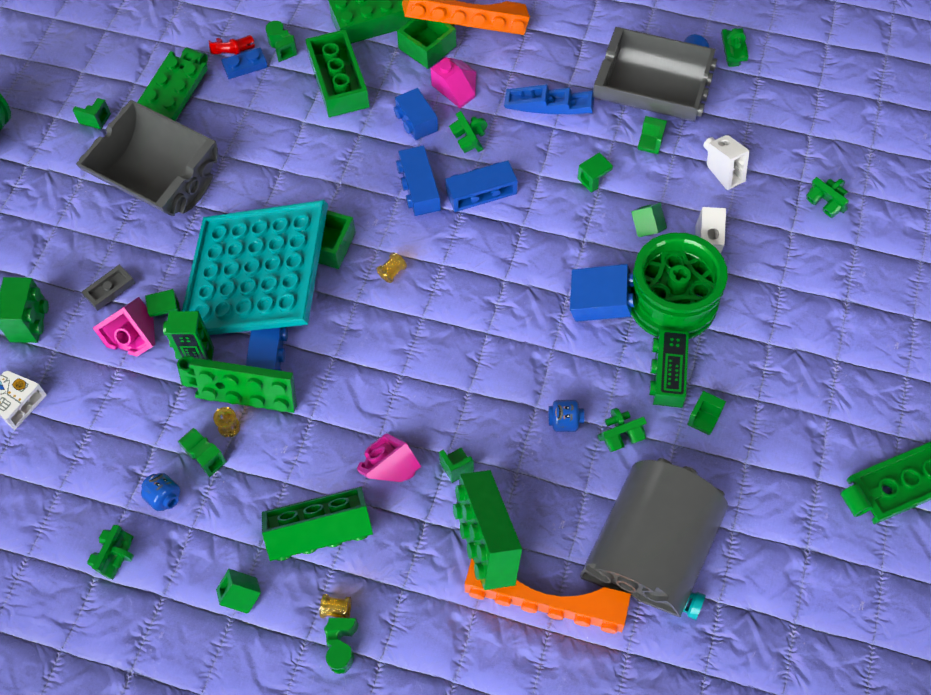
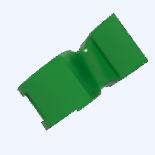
[266,21,297,62]
[178,428,227,478]
[324,618,358,674]

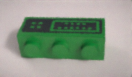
[163,311,214,360]
[649,329,689,408]

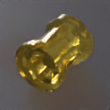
[376,252,407,283]
[213,407,240,437]
[320,594,352,619]

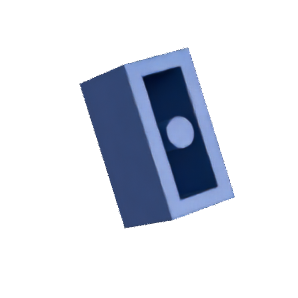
[394,88,438,141]

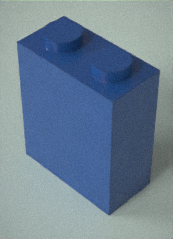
[570,264,635,322]

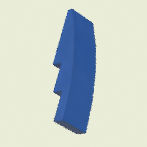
[504,84,594,114]

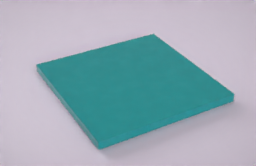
[182,200,328,335]

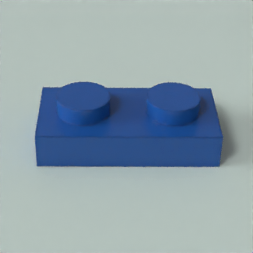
[221,47,268,80]

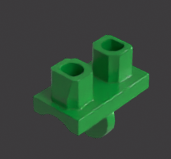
[721,28,749,67]
[449,111,487,153]
[806,177,849,218]
[597,408,647,452]
[87,525,134,580]

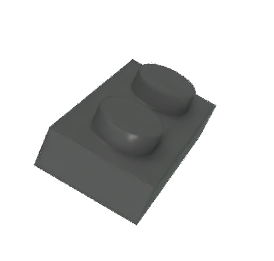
[82,264,135,311]

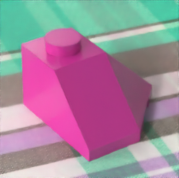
[430,57,476,108]
[93,297,155,357]
[357,433,421,482]

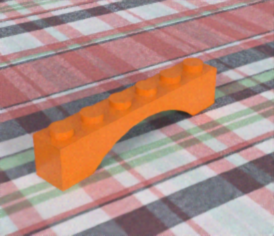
[402,0,530,35]
[465,559,631,634]

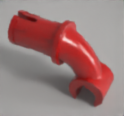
[209,35,255,55]

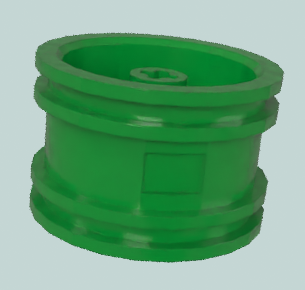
[631,232,728,339]

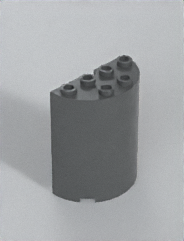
[593,27,717,122]
[76,100,218,216]
[580,458,729,617]

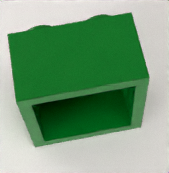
[397,18,457,69]
[318,210,356,269]
[0,277,49,343]

